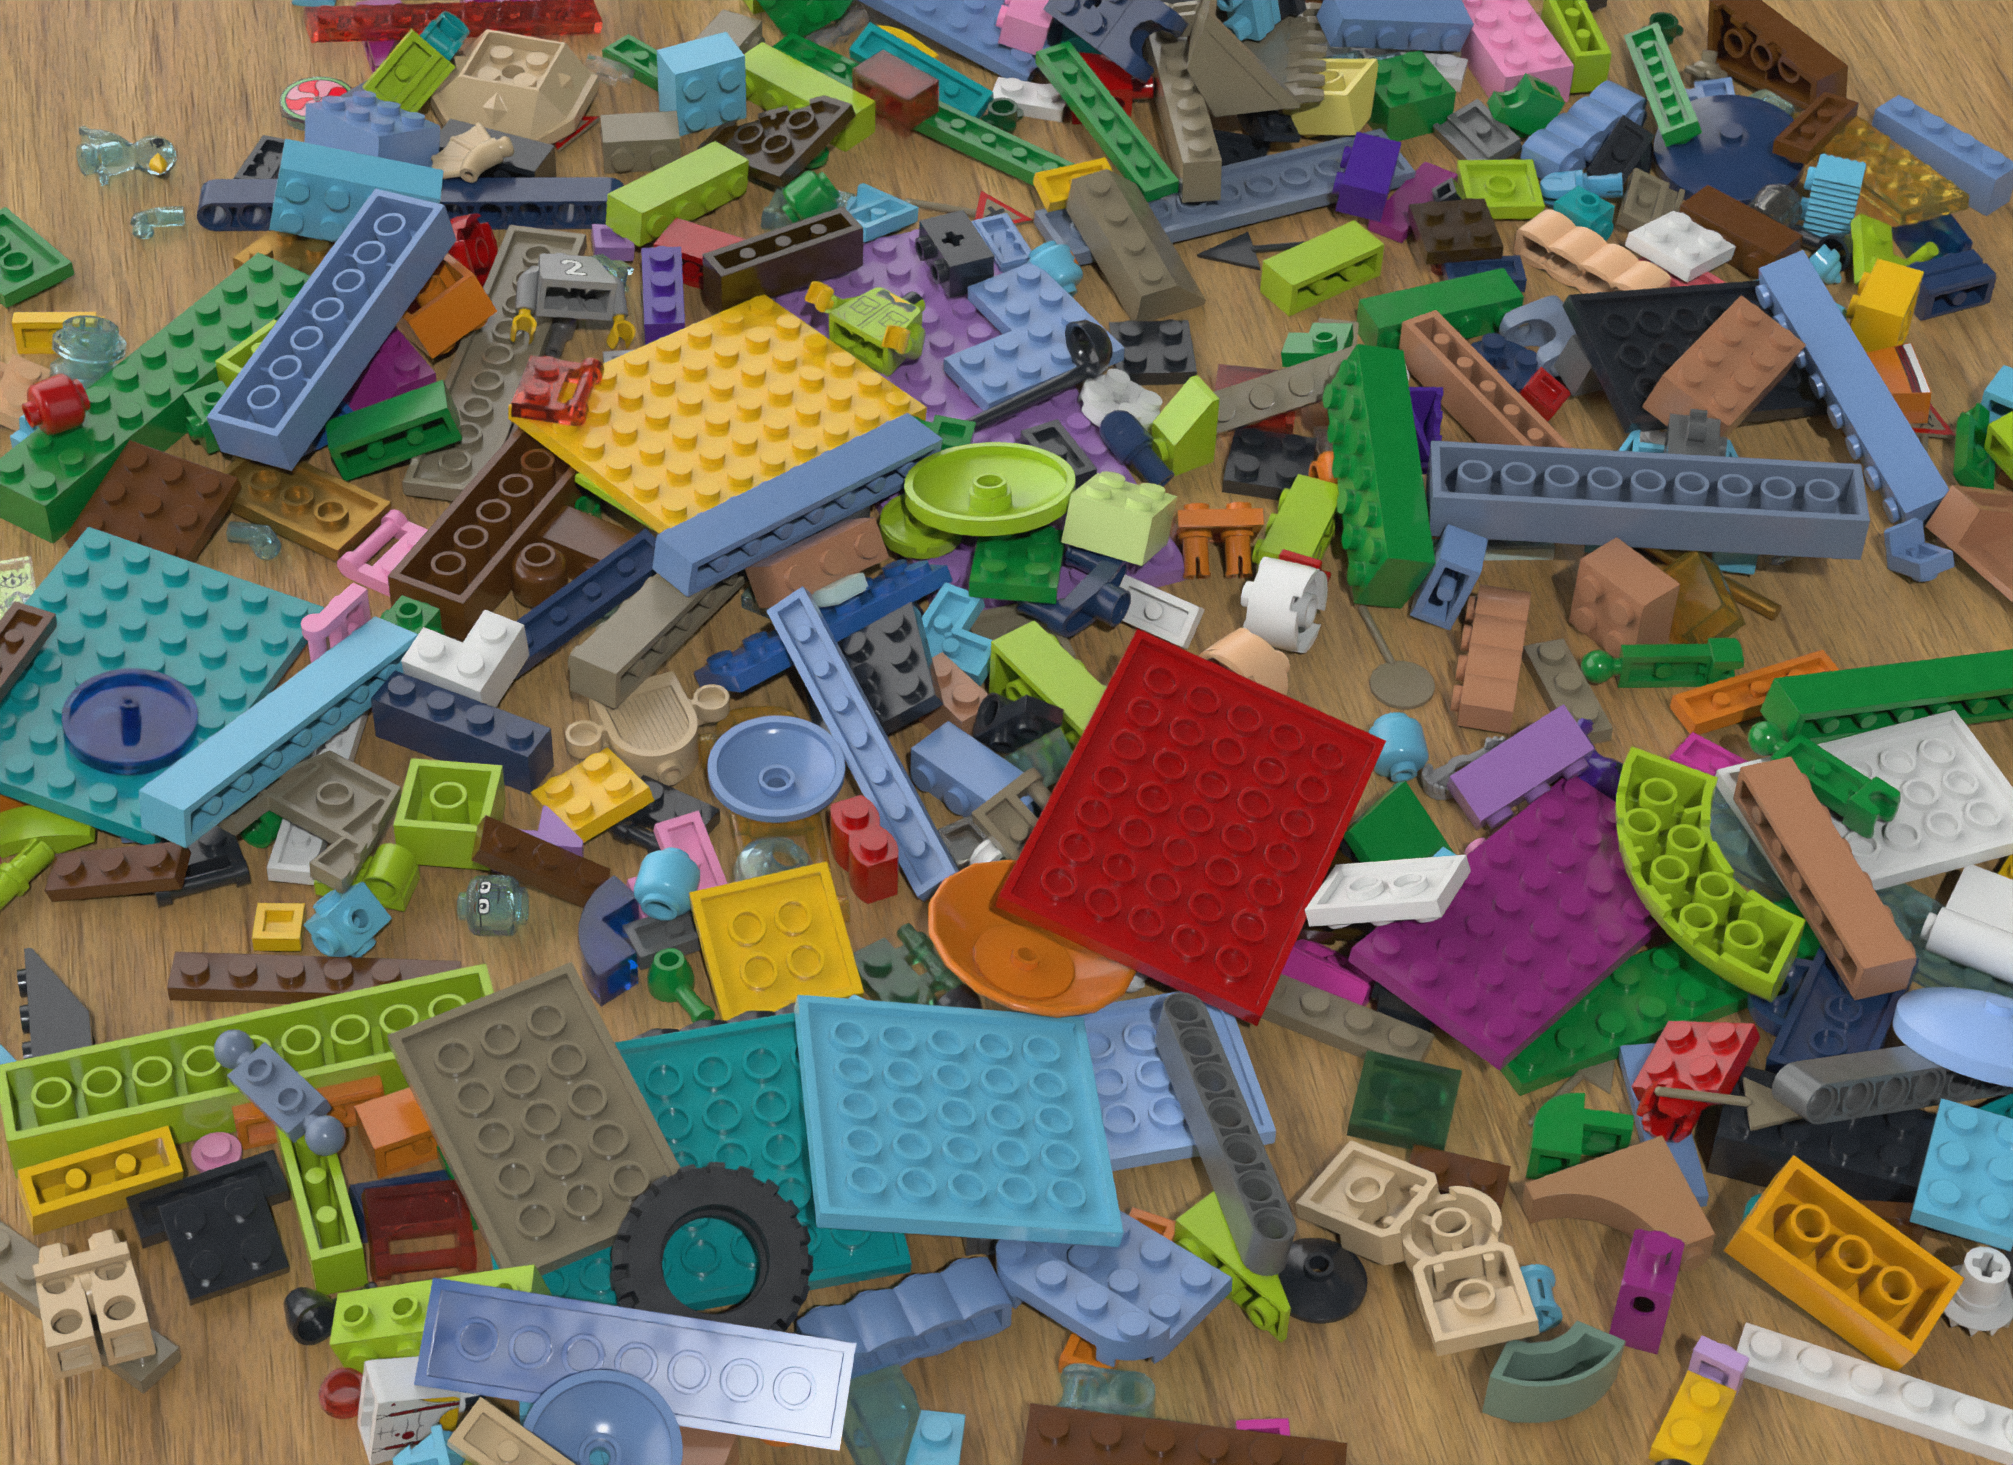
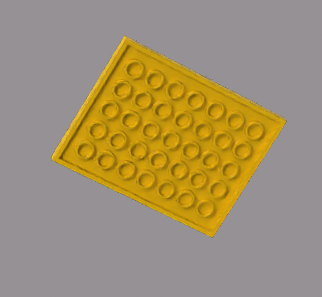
[508,295,927,534]

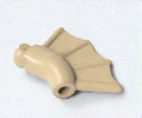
[431,122,515,183]

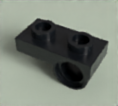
[973,693,1064,753]

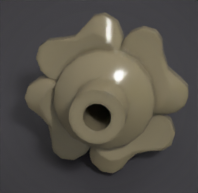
[1684,50,1728,85]

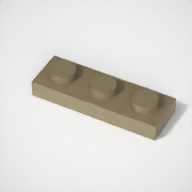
[1522,638,1613,744]

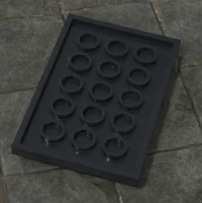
[1562,280,1828,433]

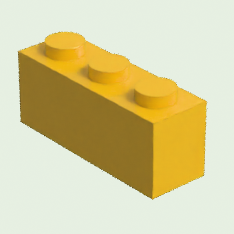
[18,1126,183,1236]

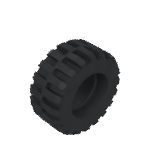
[610,1162,813,1332]

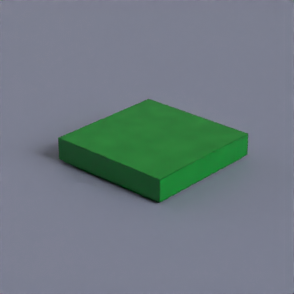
[1343,780,1455,863]

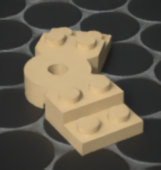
[1296,1140,1540,1356]

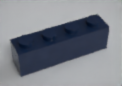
[371,670,554,795]

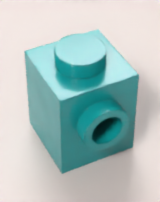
[1553,185,1615,241]

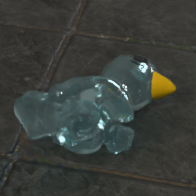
[76,126,177,186]

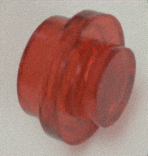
[318,1367,363,1419]

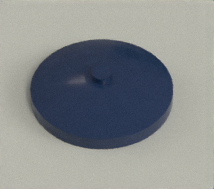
[1653,95,1806,209]

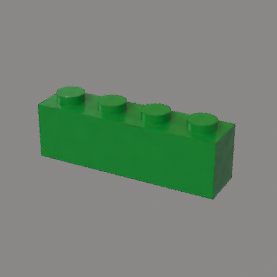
[1356,268,1524,349]

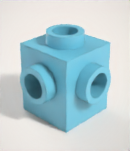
[303,882,392,957]

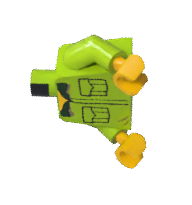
[804,281,926,377]

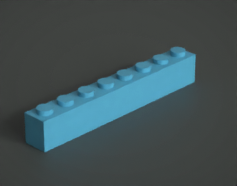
[139,616,418,848]

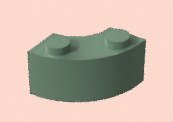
[1482,1321,1626,1423]

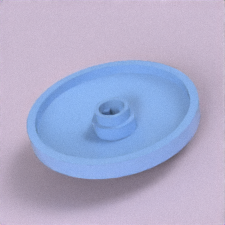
[1892,987,2013,1087]

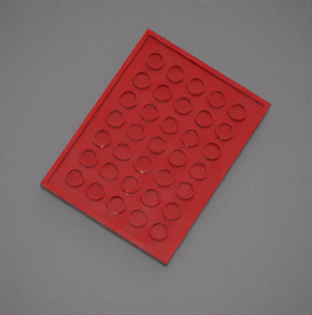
[995,629,1386,1026]

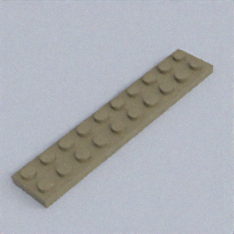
[402,225,587,501]

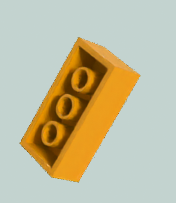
[1723,1155,1965,1372]

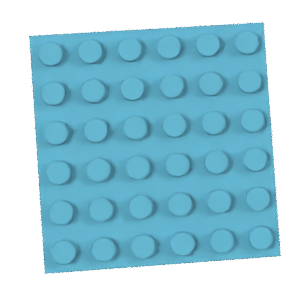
[794,995,1124,1247]

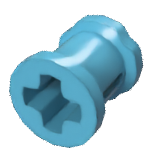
[1520,1264,1563,1333]

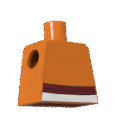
[1867,343,1932,423]

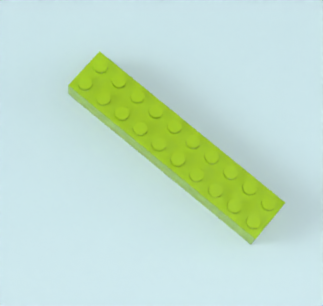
[0,963,494,1179]

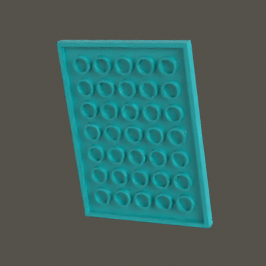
[0,527,324,845]
[489,1012,912,1311]

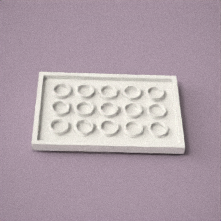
[1715,710,2013,910]

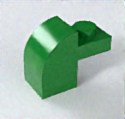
[1526,1093,1634,1180]

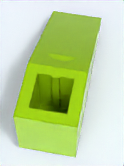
[1174,1191,1291,1343]

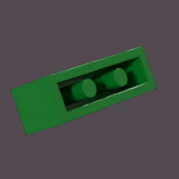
[325,380,463,481]

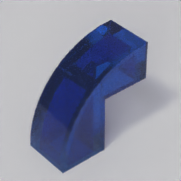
[578,875,639,1007]

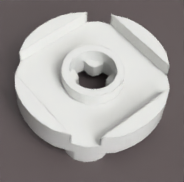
[1078,368,1162,433]

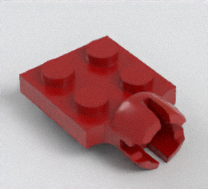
[1631,1021,1761,1143]

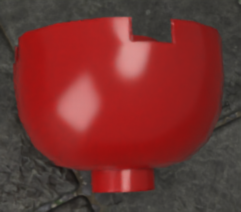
[448,213,499,287]

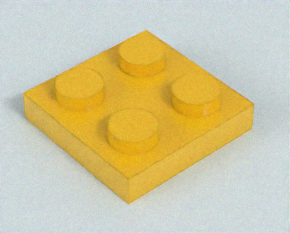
[530,747,655,843]

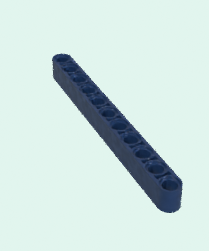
[197,177,625,231]

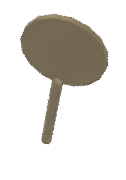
[1358,605,1435,710]

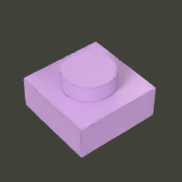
[1687,1335,1749,1398]

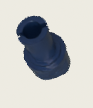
[1100,410,1174,487]

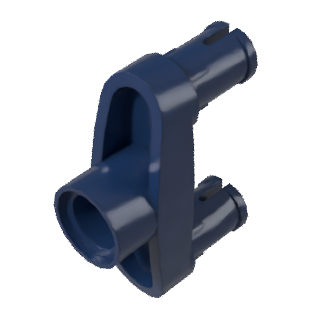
[1017,545,1131,637]

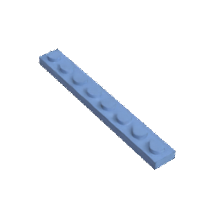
[766,586,959,902]

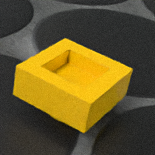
[252,903,307,951]

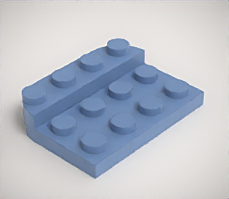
[996,1210,1232,1367]

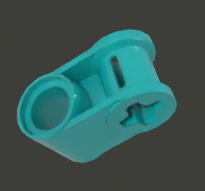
[420,11,470,61]

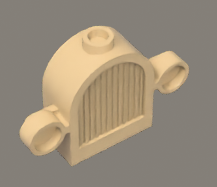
[565,671,730,786]

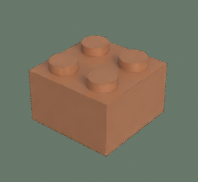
[1569,537,1680,658]

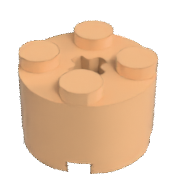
[1198,628,1290,696]

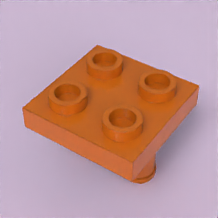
[1169,502,1264,580]

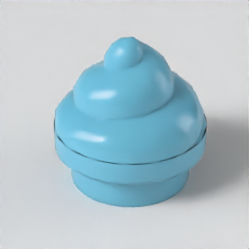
[1809,244,1842,284]

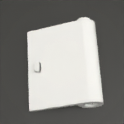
[1920,865,2013,984]

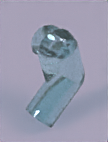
[130,206,186,239]
[227,521,281,560]

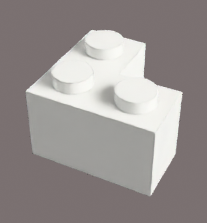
[401,610,530,707]

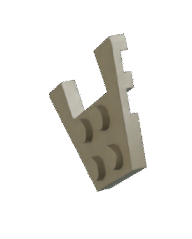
[216,750,401,894]

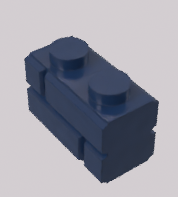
[1906,249,1997,321]

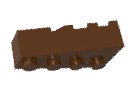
[1707,0,1848,110]

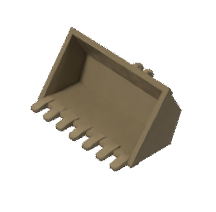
[1160,0,1328,117]

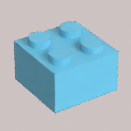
[657,32,746,136]

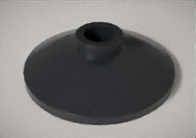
[1277,1238,1368,1324]

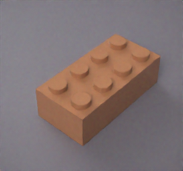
[1642,295,1806,437]

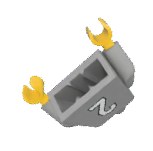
[510,253,636,349]

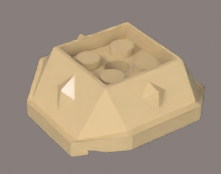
[430,29,599,144]

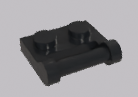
[139,826,251,908]

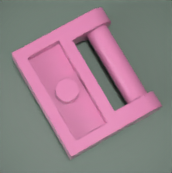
[337,509,428,597]
[301,582,371,663]

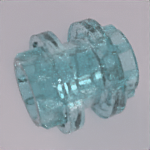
[50,315,127,390]

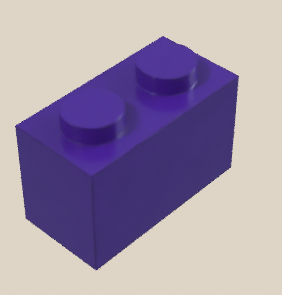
[1332,132,1402,222]

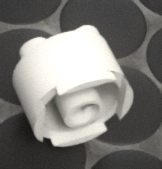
[1241,557,1328,653]

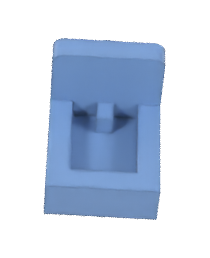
[1884,518,1954,582]

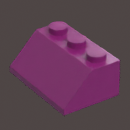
[343,326,437,411]

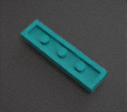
[849,22,994,119]

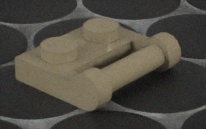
[972,768,1052,860]

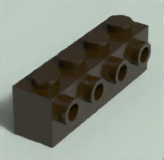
[702,206,863,312]

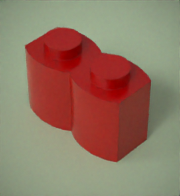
[831,795,899,904]

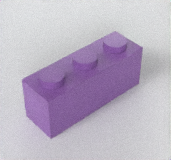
[1446,704,1595,831]

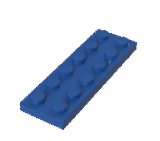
[694,559,953,692]

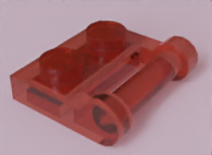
[511,355,605,426]
[361,1179,477,1282]

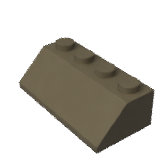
[1066,169,1206,321]

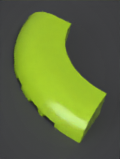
[1615,746,1806,1003]

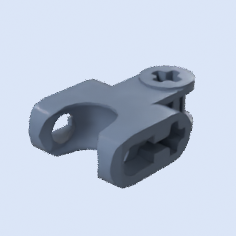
[1499,292,1599,381]

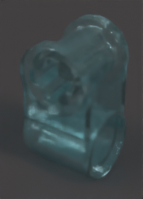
[1056,1363,1155,1419]

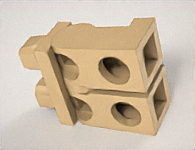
[32,1229,156,1380]

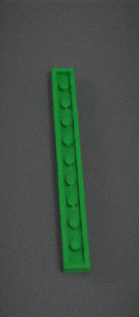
[772,32,1074,186]

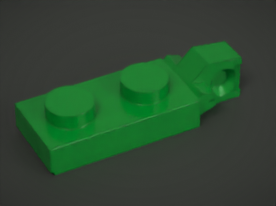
[1953,402,1995,490]

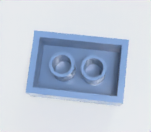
[304,91,440,168]

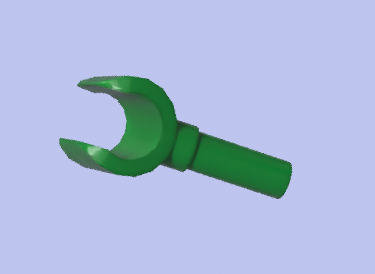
[575,494,603,519]

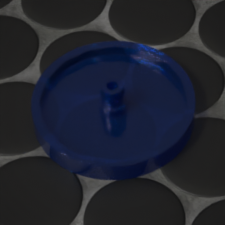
[61,668,198,775]

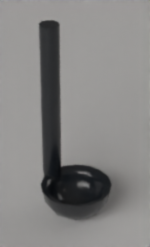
[966,320,1113,433]

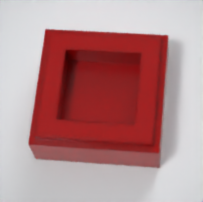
[1519,367,1571,422]

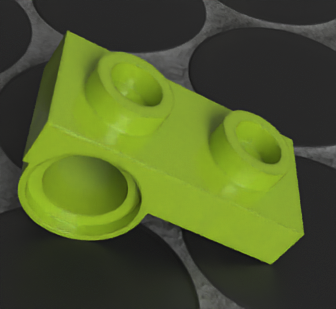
[314,843,420,912]

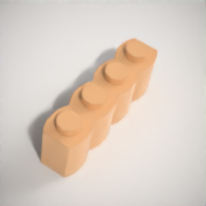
[1513,209,1671,294]

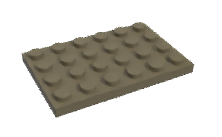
[388,962,680,1276]

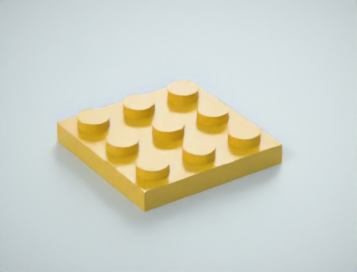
[689,861,864,1021]

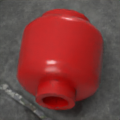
[22,373,90,436]

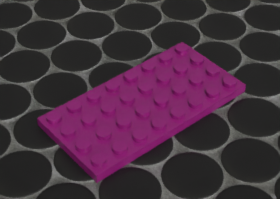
[1348,776,1663,1071]

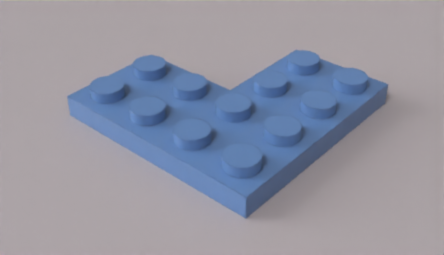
[944,262,1125,411]

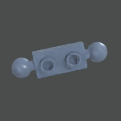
[214,1029,346,1156]

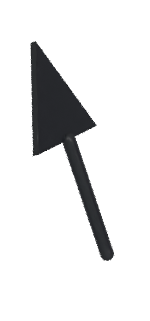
[1197,232,1306,270]

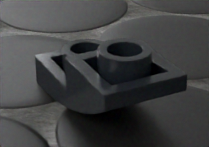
[1237,110,1301,143]

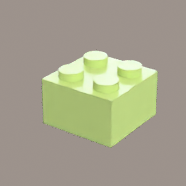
[1061,471,1178,566]

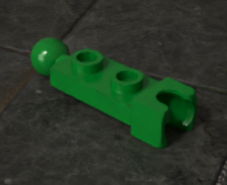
[1581,638,1744,688]
[1748,721,1901,839]

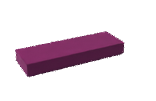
[1368,161,1458,243]

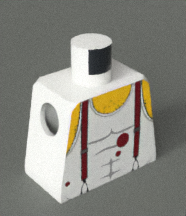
[357,1356,486,1465]

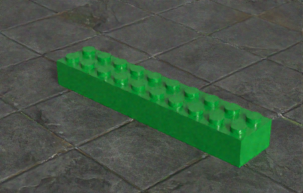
[0,252,310,544]

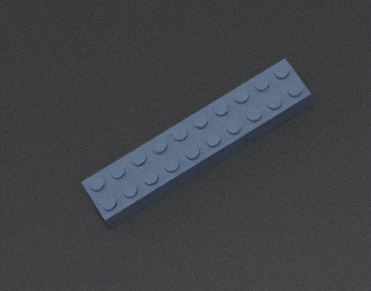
[1426,441,1870,560]

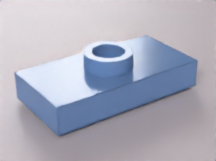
[971,213,1032,273]

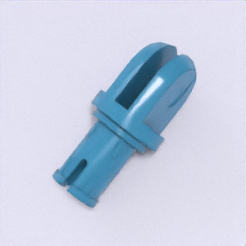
[1539,169,1623,208]

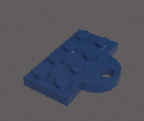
[1747,945,1920,1074]

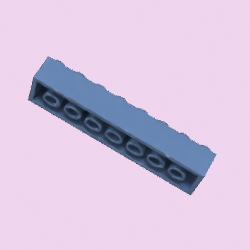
[206,188,456,471]

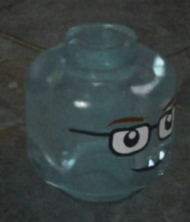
[457,875,529,937]

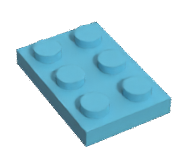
[1909,1098,2013,1252]

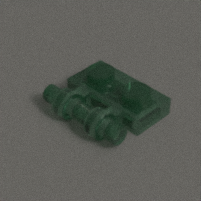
[853,923,964,1005]

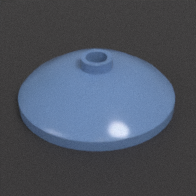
[707,716,845,823]
[523,1370,683,1465]

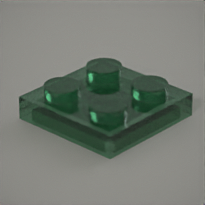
[1347,1050,1462,1151]

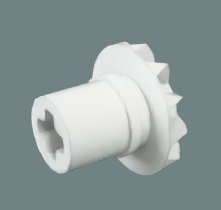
[1942,1246,2013,1336]

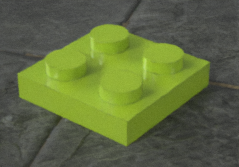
[1456,159,1545,220]

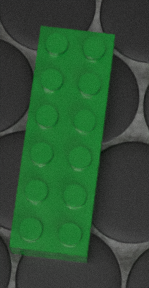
[1323,344,1436,609]

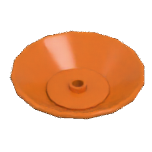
[928,859,1137,1018]

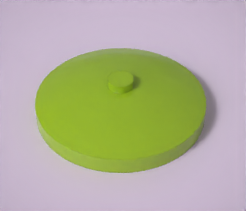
[904,442,1076,536]

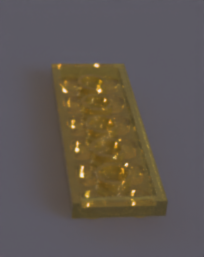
[1791,111,1970,226]

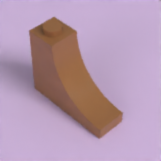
[1522,1136,1715,1272]

